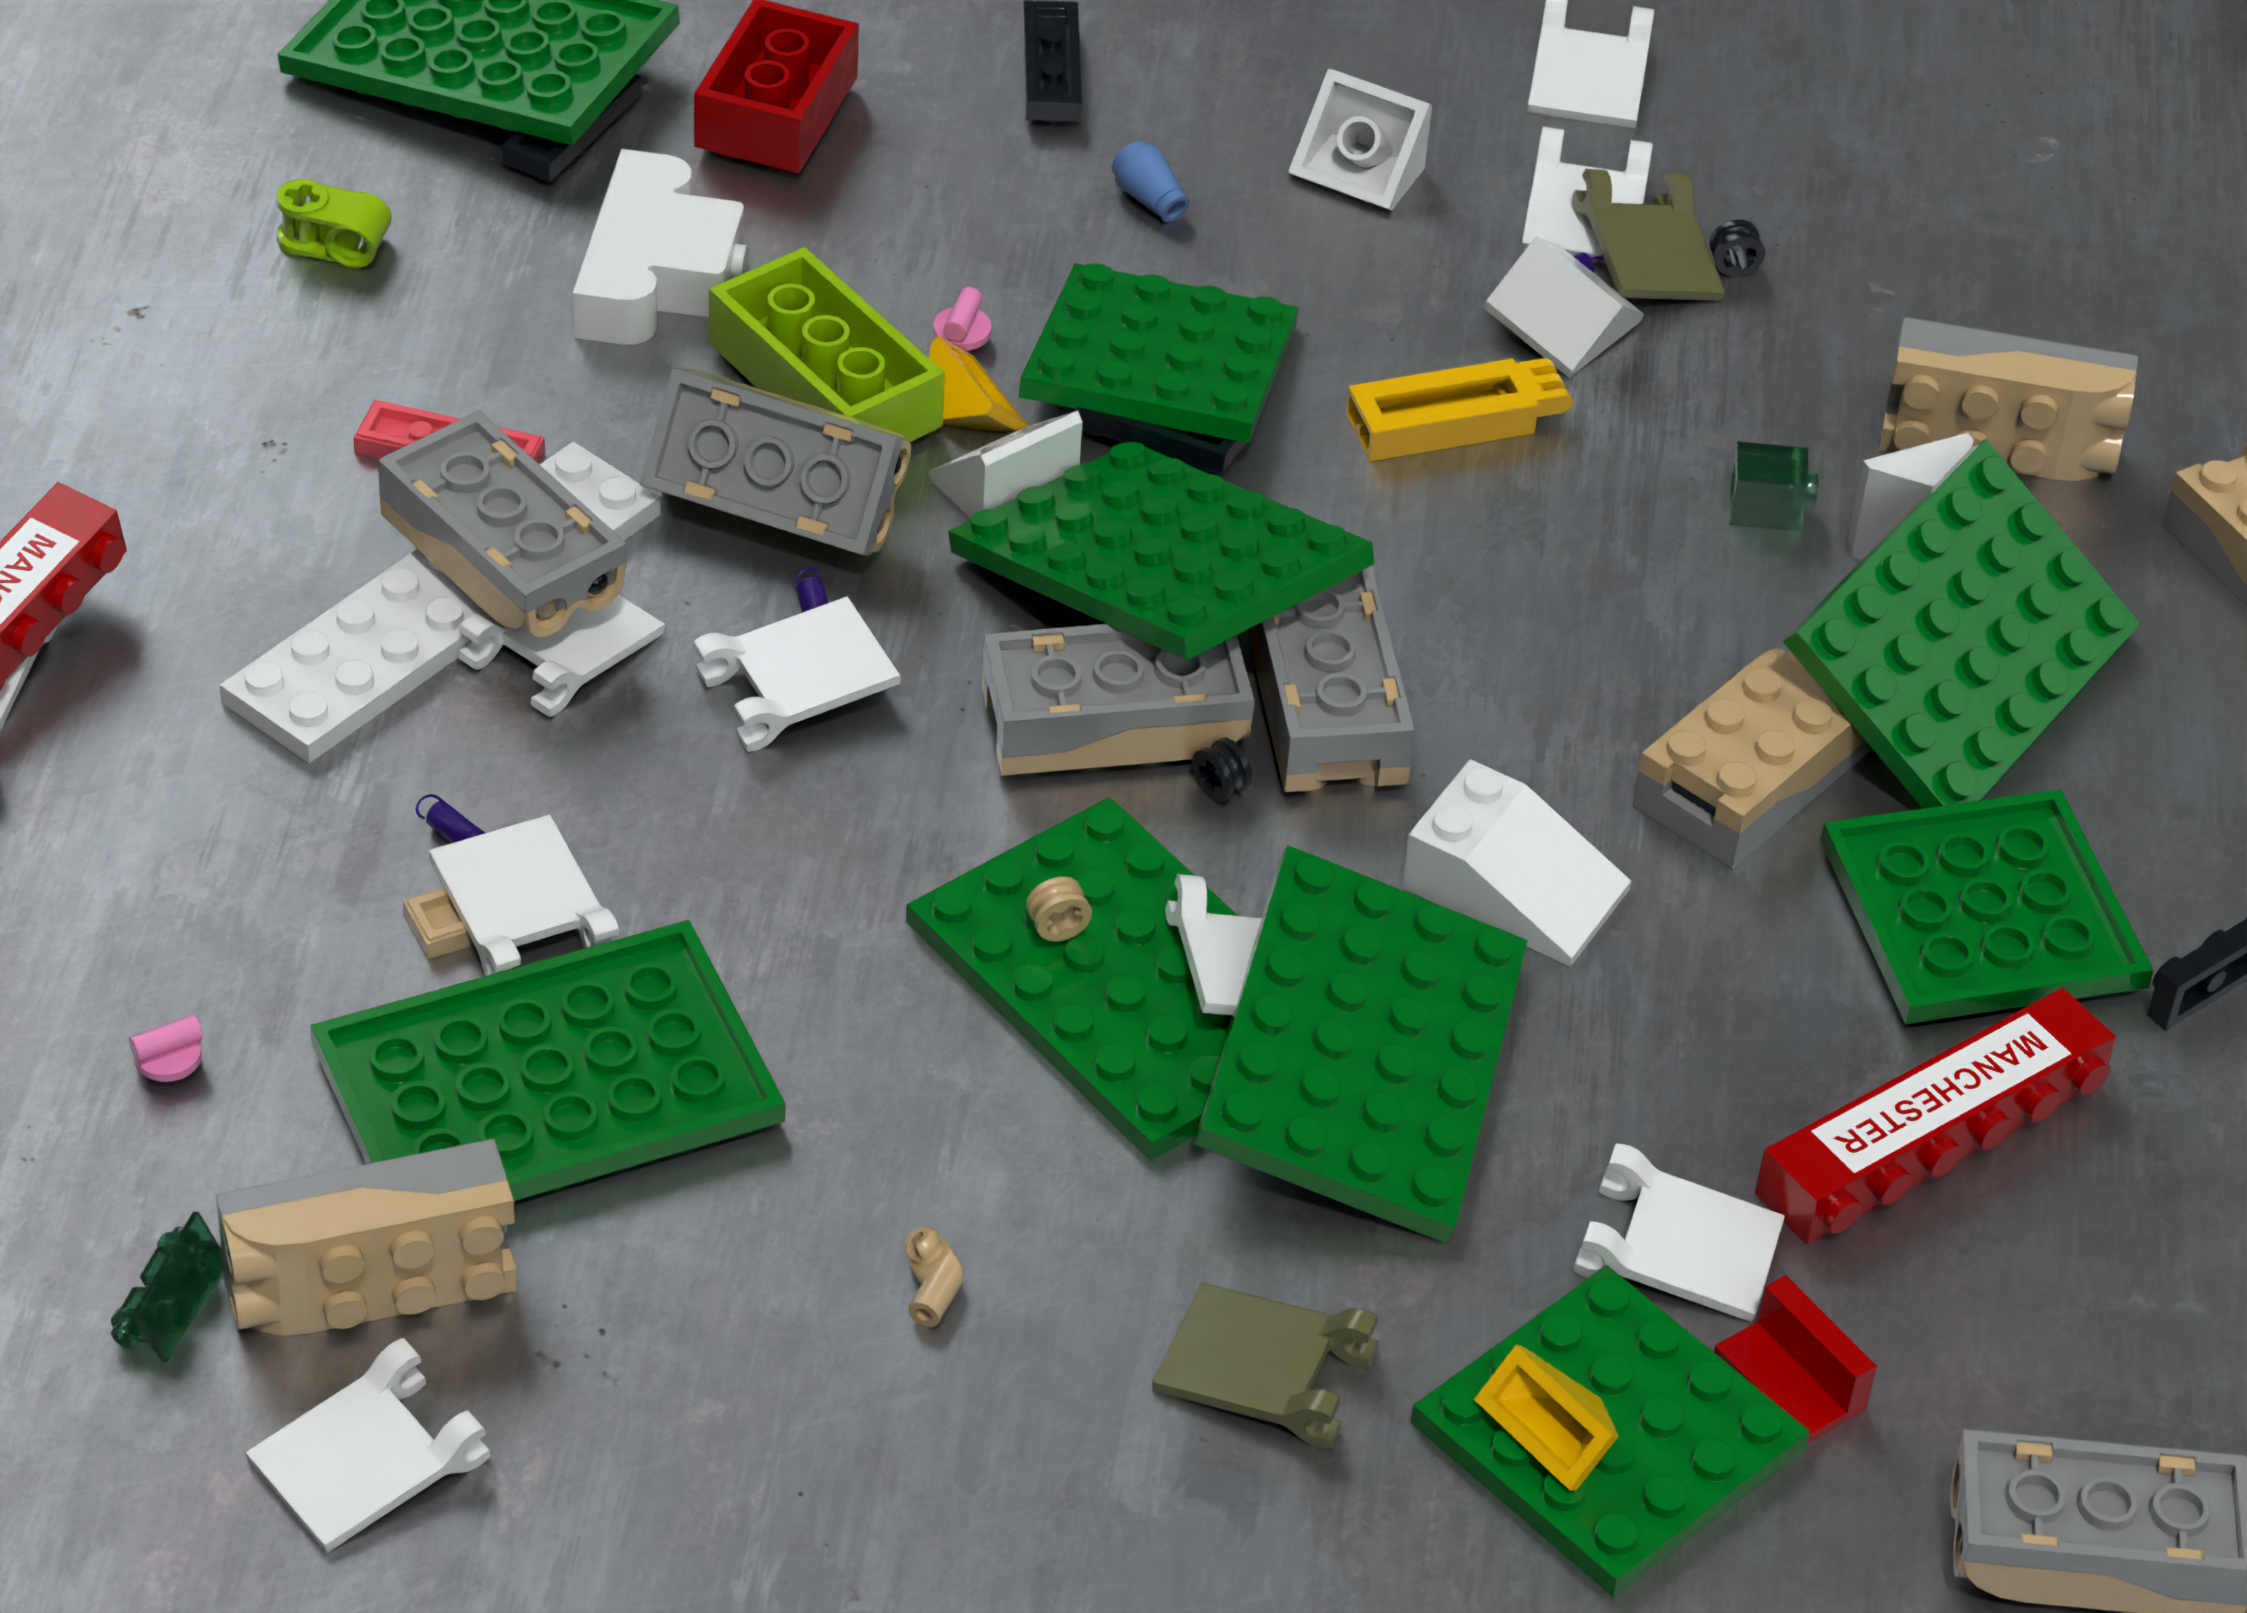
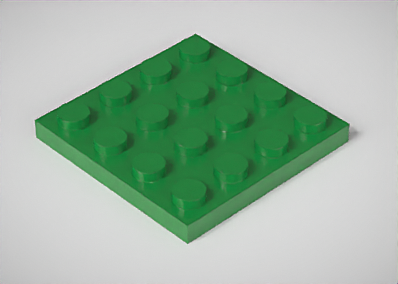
[1019,263,1299,444]
[1820,789,2154,1024]
[1410,1265,1810,1597]

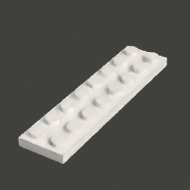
[219,441,661,764]

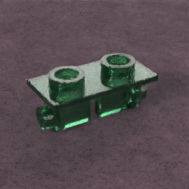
[111,1212,223,1363]

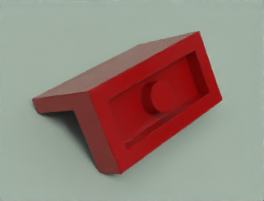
[1714,1275,1877,1444]

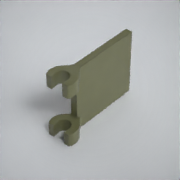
[1572,169,1726,301]
[1152,1282,1378,1449]

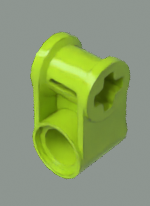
[276,179,392,268]

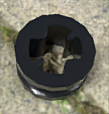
[1709,219,1765,277]
[1192,737,1252,802]

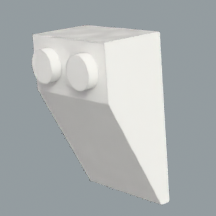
[1401,759,1631,967]

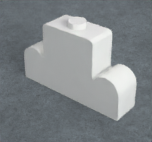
[573,149,749,345]

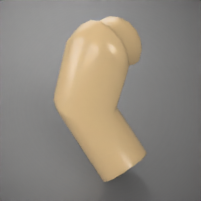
[904,1227,964,1327]

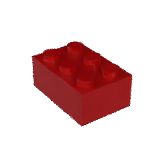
[694,0,859,174]

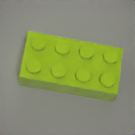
[709,246,945,442]

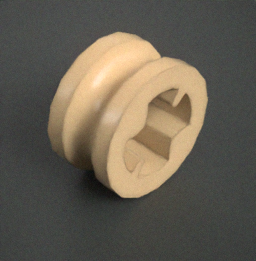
[1026,876,1092,942]

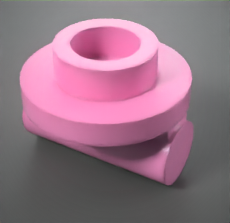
[933,287,991,351]
[129,1015,203,1082]

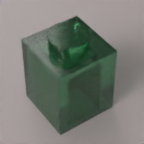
[1729,441,1819,532]

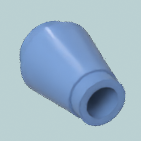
[1112,140,1190,222]

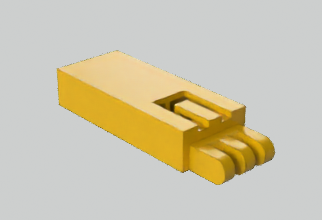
[1345,358,1573,462]

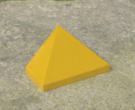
[929,336,1029,433]
[1474,1345,1619,1492]

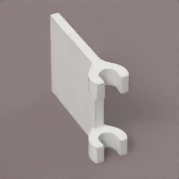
[1527,0,1655,129]
[1521,127,1653,264]
[458,595,665,717]
[693,596,901,752]
[429,814,619,976]
[1165,874,1262,1015]
[1573,1143,1785,1323]
[245,1338,491,1553]

